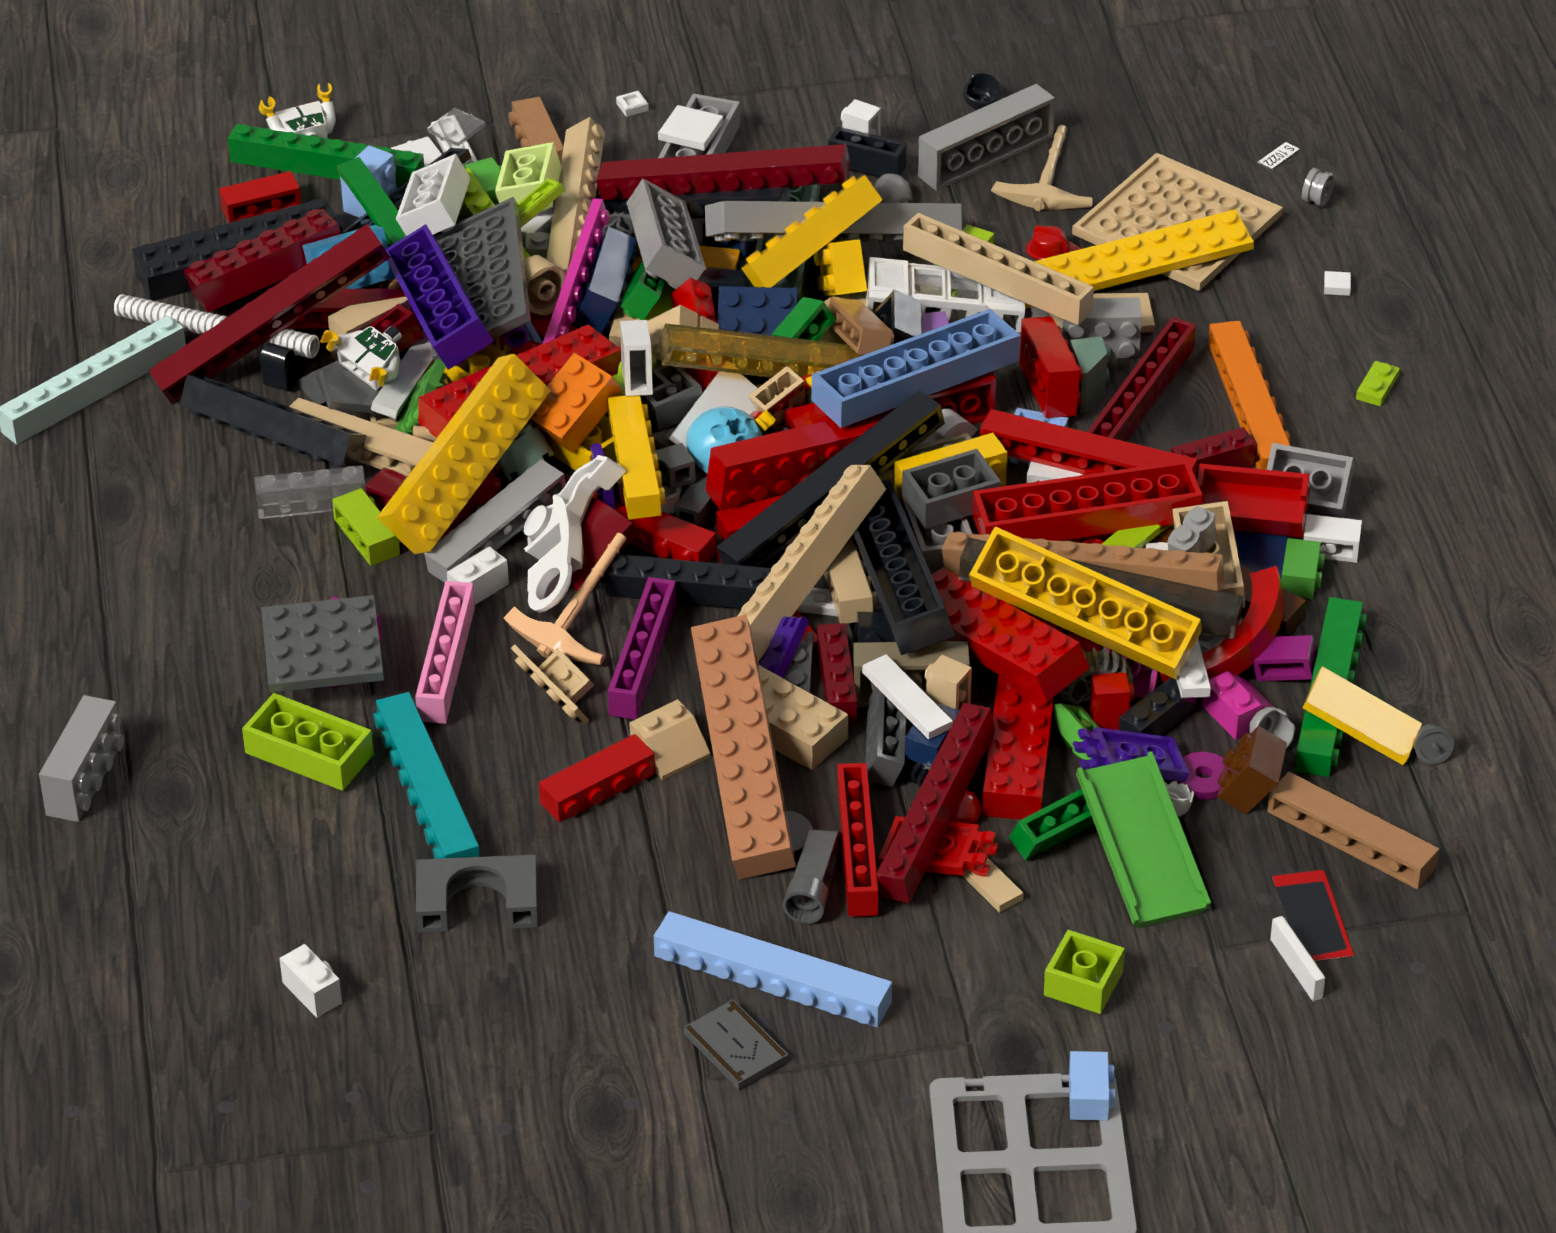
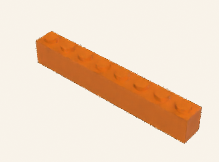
[1208,321,1290,470]

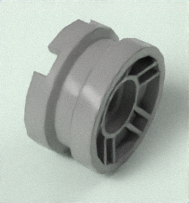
[1302,168,1335,207]

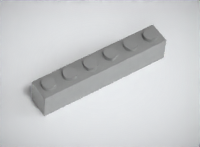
[424,459,566,583]

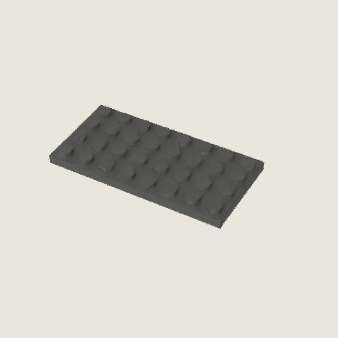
[431,197,531,361]

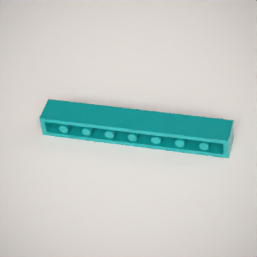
[373,692,480,859]

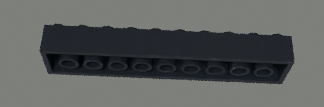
[853,478,955,655]

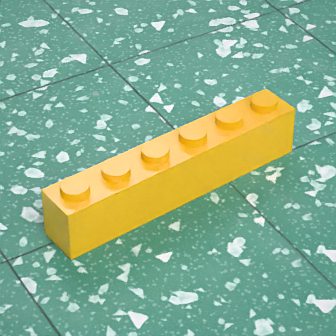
[741,175,883,287]
[607,395,666,520]

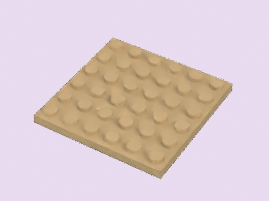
[1072,153,1283,291]

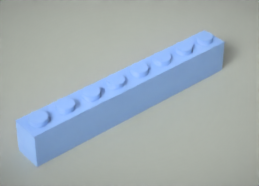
[654,911,892,1027]

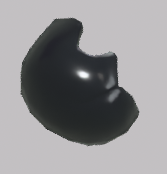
[963,73,1002,110]

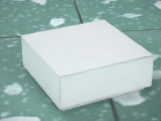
[616,91,648,117]
[1324,271,1351,296]

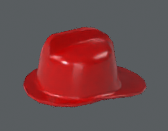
[1026,225,1080,260]

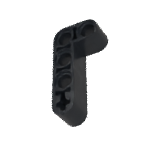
[260,328,329,391]

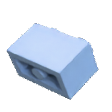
[1069,1051,1115,1120]

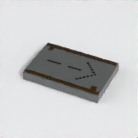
[684,1000,788,1090]

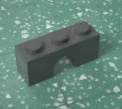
[613,443,696,505]

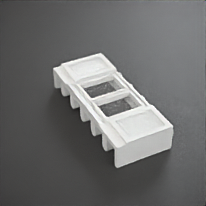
[866,257,1025,332]

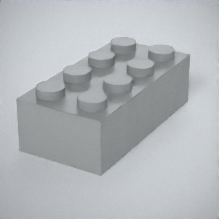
[39,695,124,822]

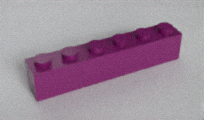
[608,577,676,719]

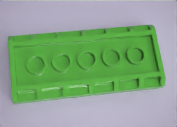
[1076,752,1211,928]

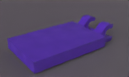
[1073,727,1189,782]

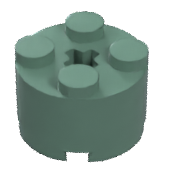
[497,423,554,481]

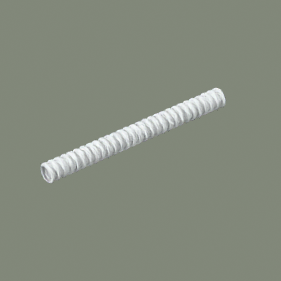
[114,294,319,358]

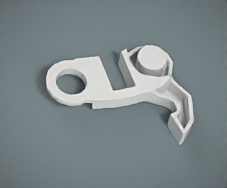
[524,455,626,613]

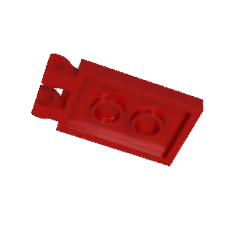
[878,816,999,877]

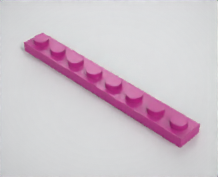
[542,199,609,344]

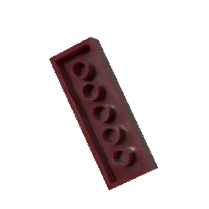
[184,209,341,313]

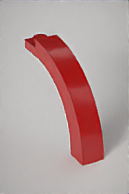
[1160,566,1285,683]

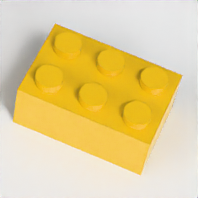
[814,239,867,296]

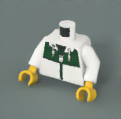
[259,83,336,139]
[320,326,402,391]

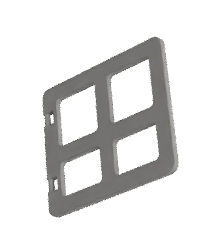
[930,1073,1137,1233]

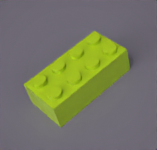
[242,693,374,791]

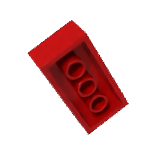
[1018,316,1083,418]

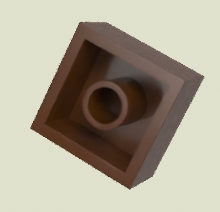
[1217,726,1287,814]

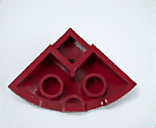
[570,497,638,591]

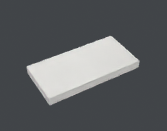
[669,363,758,452]

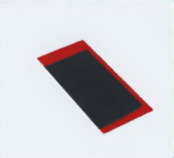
[1272,870,1354,961]

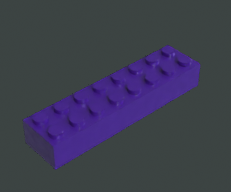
[385,224,493,370]

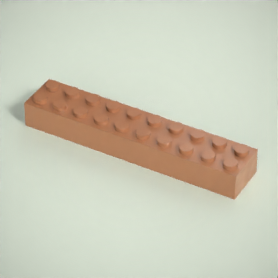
[691,614,796,880]

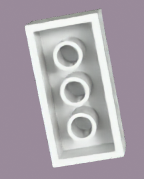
[396,154,470,236]

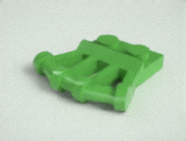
[395,358,447,435]

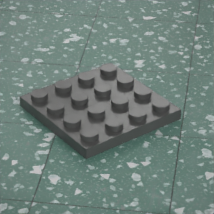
[261,595,384,693]

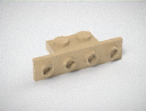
[511,644,594,725]

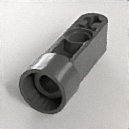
[782,829,842,924]

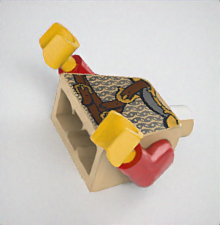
[749,366,819,431]

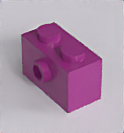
[1253,635,1317,681]

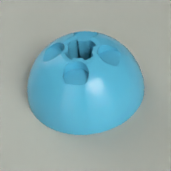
[686,406,763,473]

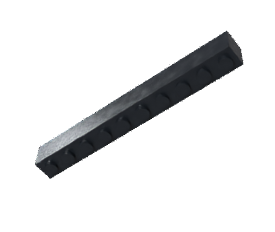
[717,391,945,567]

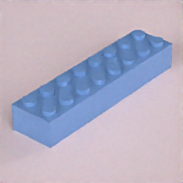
[811,309,1021,428]

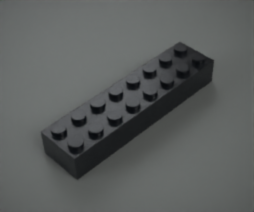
[132,198,343,301]

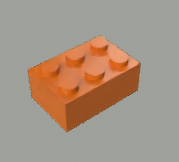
[529,353,623,453]

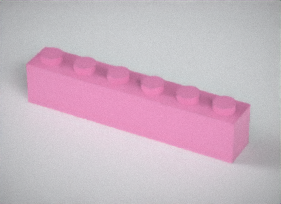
[416,581,475,724]

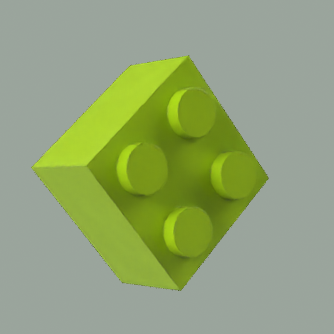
[1044,930,1125,1014]

